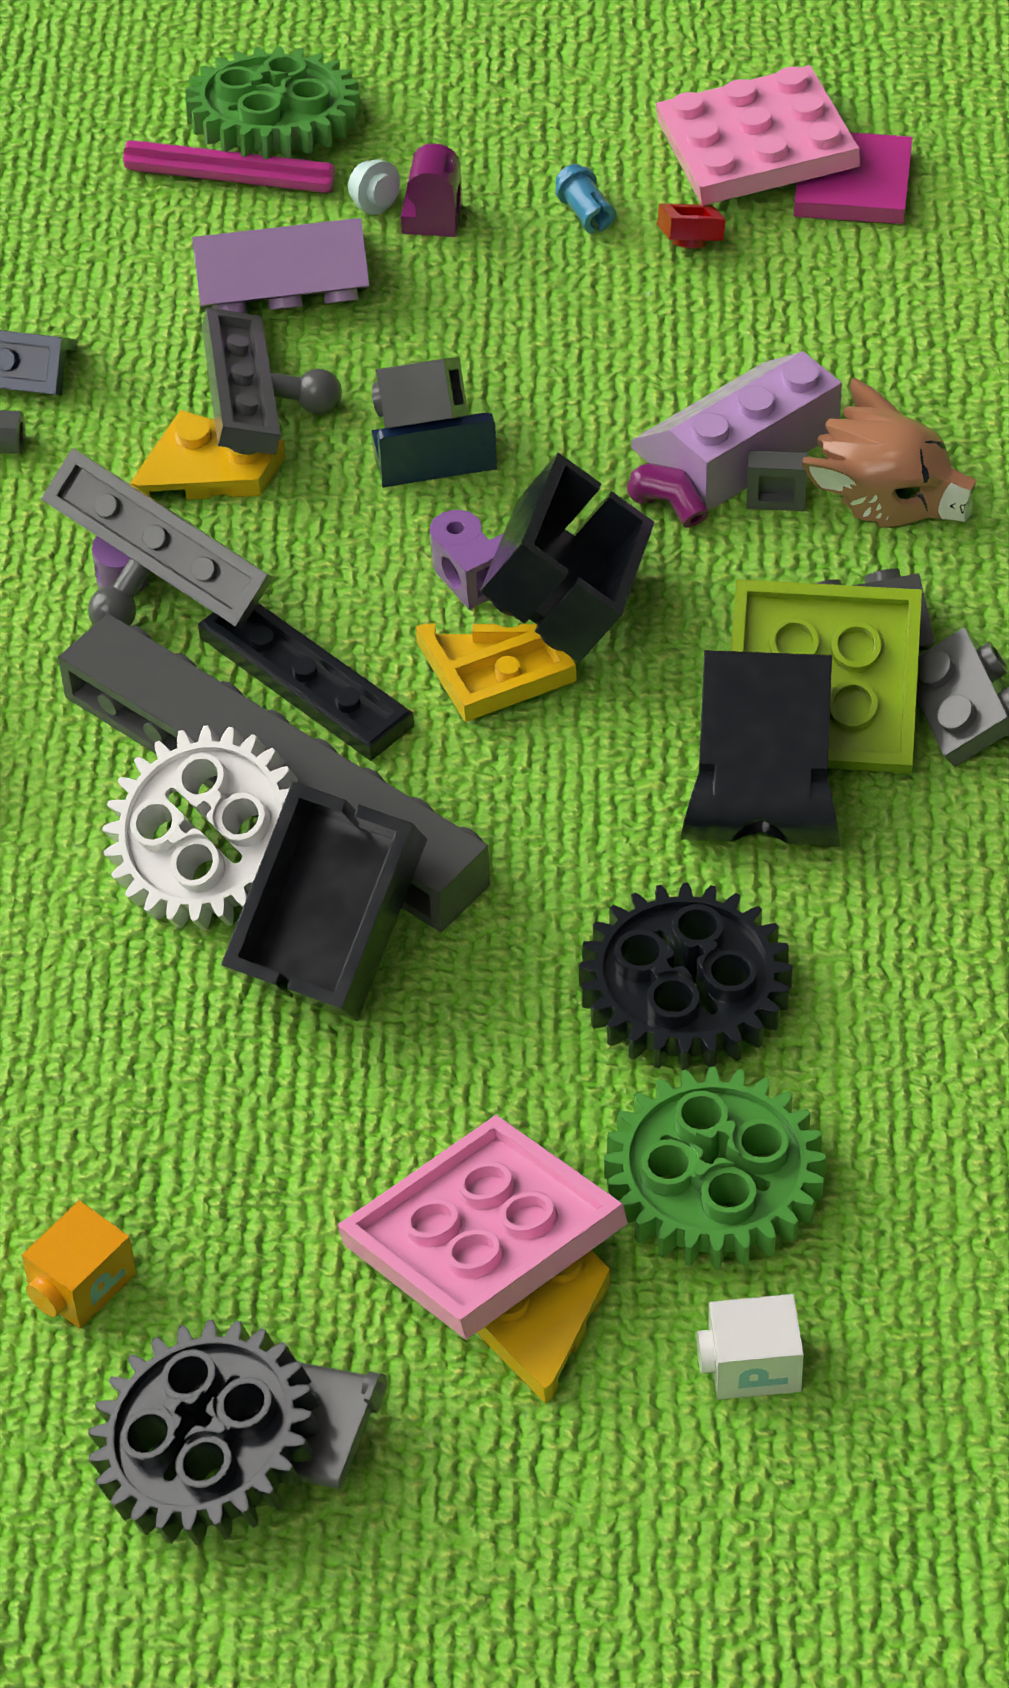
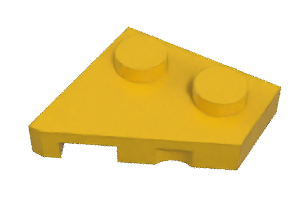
[129,410,286,500]
[416,624,577,722]
[477,1250,610,1403]

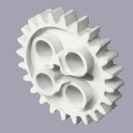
[102,725,299,930]

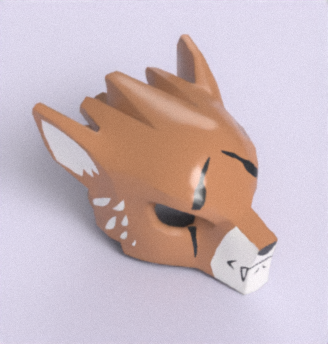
[802,378,977,528]

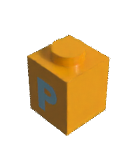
[22,1200,137,1329]

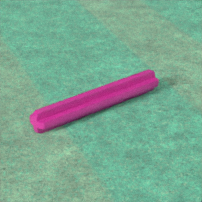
[123,140,335,193]

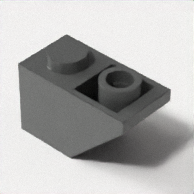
[372,357,468,428]

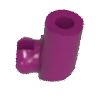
[627,463,709,528]

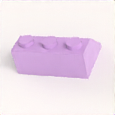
[192,218,369,313]
[631,351,842,511]

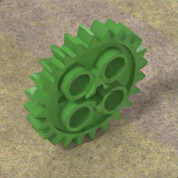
[185,46,360,159]
[604,1067,826,1269]

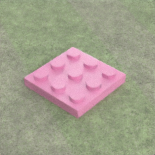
[656,65,860,206]
[337,1115,628,1340]

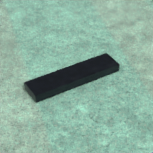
[198,603,414,761]

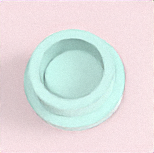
[348,159,400,215]

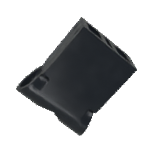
[681,650,840,846]

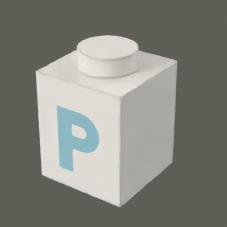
[696,1294,804,1400]

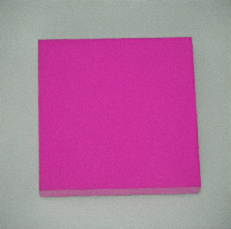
[794,132,912,224]

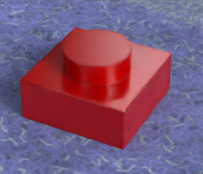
[657,203,726,248]

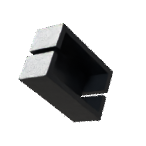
[480,453,655,663]
[221,781,428,1021]

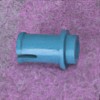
[555,164,616,233]

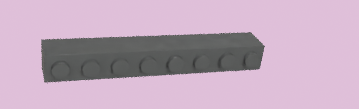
[58,613,490,933]

